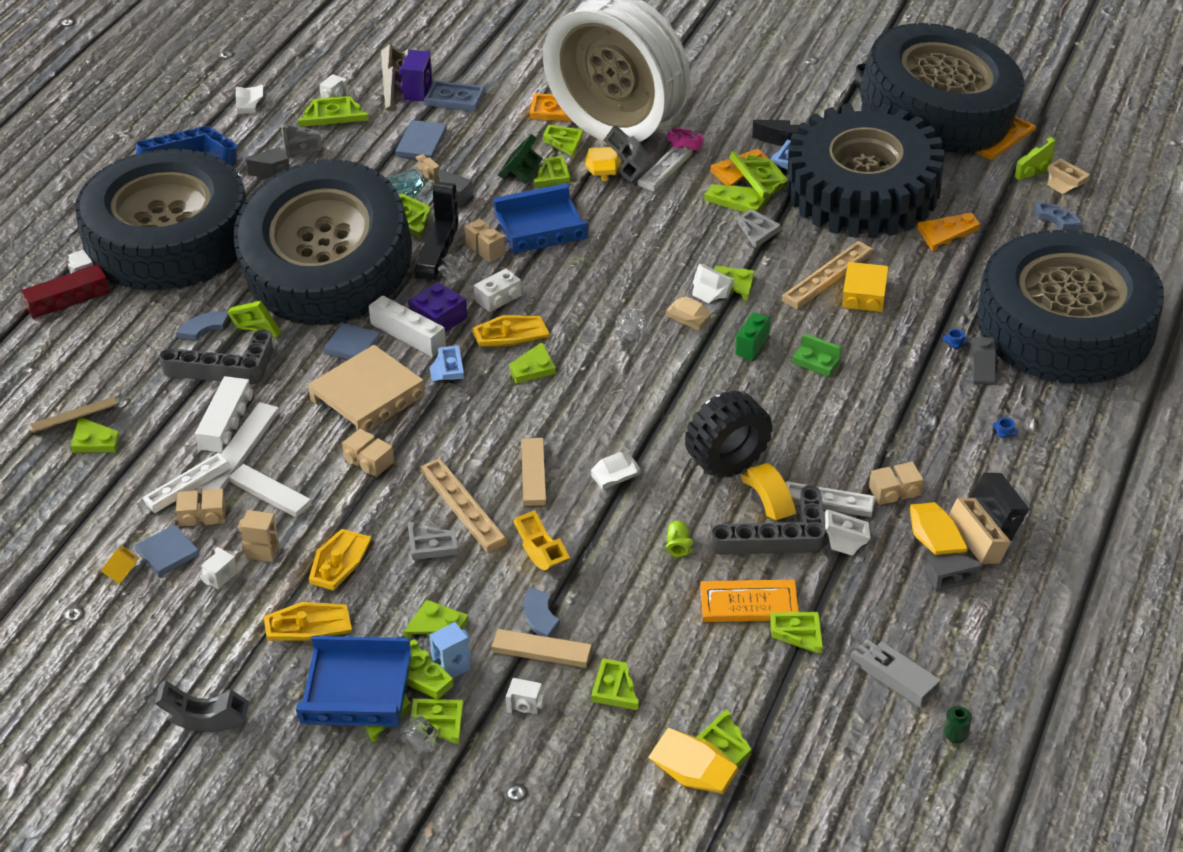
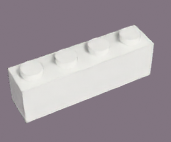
[369,295,446,357]
[195,376,253,453]

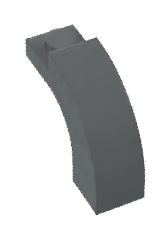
[603,125,649,183]
[154,680,249,732]

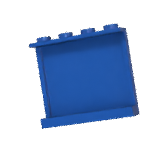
[493,183,588,254]
[296,635,412,727]

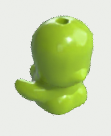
[666,520,694,558]

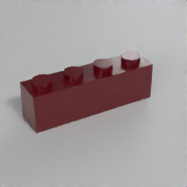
[21,264,110,319]

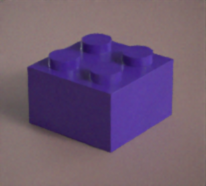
[399,50,433,101]
[408,282,467,332]

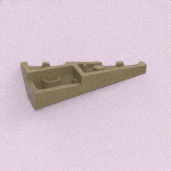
[381,44,409,110]

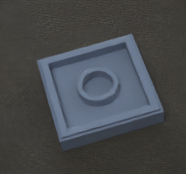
[324,323,380,360]
[135,524,199,577]

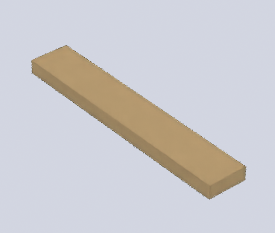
[782,241,874,310]
[421,458,507,553]

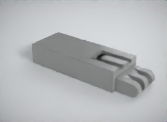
[850,640,941,708]

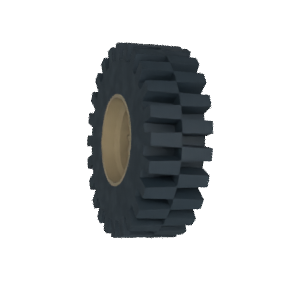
[787,103,945,238]

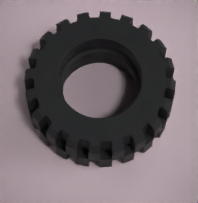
[685,391,772,478]

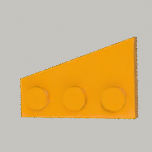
[711,148,768,186]
[917,213,980,252]

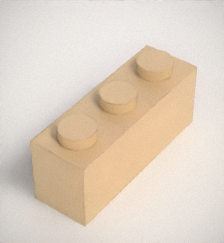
[948,498,1011,564]

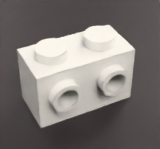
[474,269,522,312]

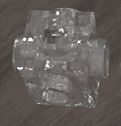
[437,250,474,284]
[615,308,647,343]

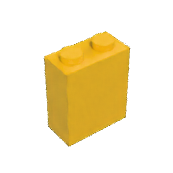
[842,262,888,312]

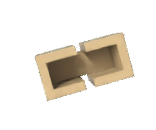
[464,218,505,263]
[342,428,394,477]
[869,462,923,505]
[176,488,226,527]
[238,510,280,562]

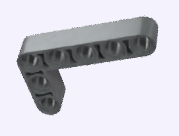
[159,329,274,385]
[711,485,825,554]

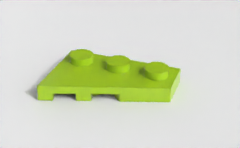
[704,184,772,213]
[407,639,454,700]

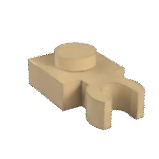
[416,154,440,183]

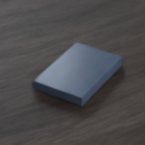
[424,80,485,112]
[395,120,447,159]

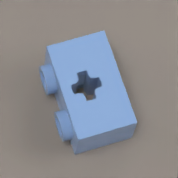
[430,622,471,678]

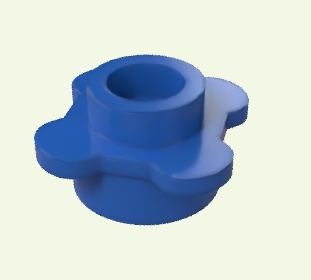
[943,329,968,348]
[993,417,1018,438]

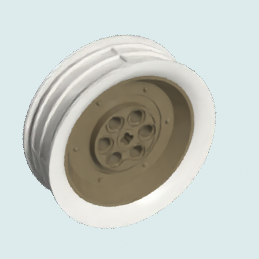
[543,0,690,142]

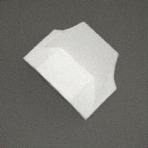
[236,85,263,114]
[692,264,735,304]
[591,452,641,490]
[824,509,870,556]

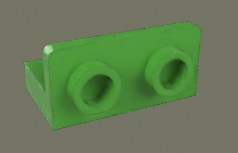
[792,334,842,377]

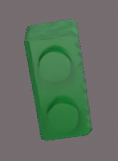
[735,312,771,360]

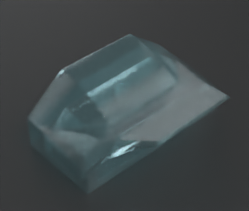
[385,169,423,196]

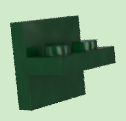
[498,134,543,184]

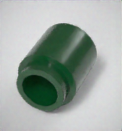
[944,706,972,743]

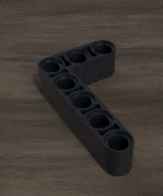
[415,181,459,280]

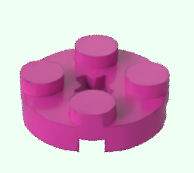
[667,128,704,151]

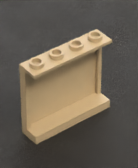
[308,345,425,432]

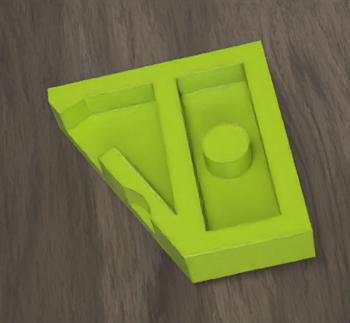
[714,266,754,301]
[71,418,120,453]
[591,658,639,710]

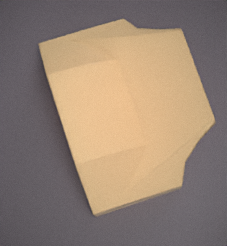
[1047,158,1090,194]
[666,296,711,331]

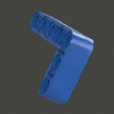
[136,126,237,165]

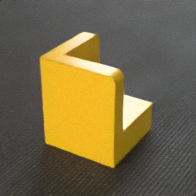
[100,544,139,584]

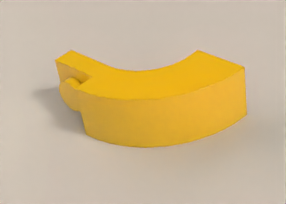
[740,463,796,520]
[513,510,570,570]

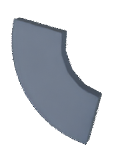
[1035,202,1082,231]
[176,311,230,341]
[524,587,560,637]

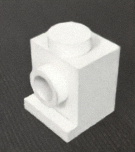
[319,74,348,98]
[68,250,93,273]
[200,547,238,589]
[506,678,545,714]

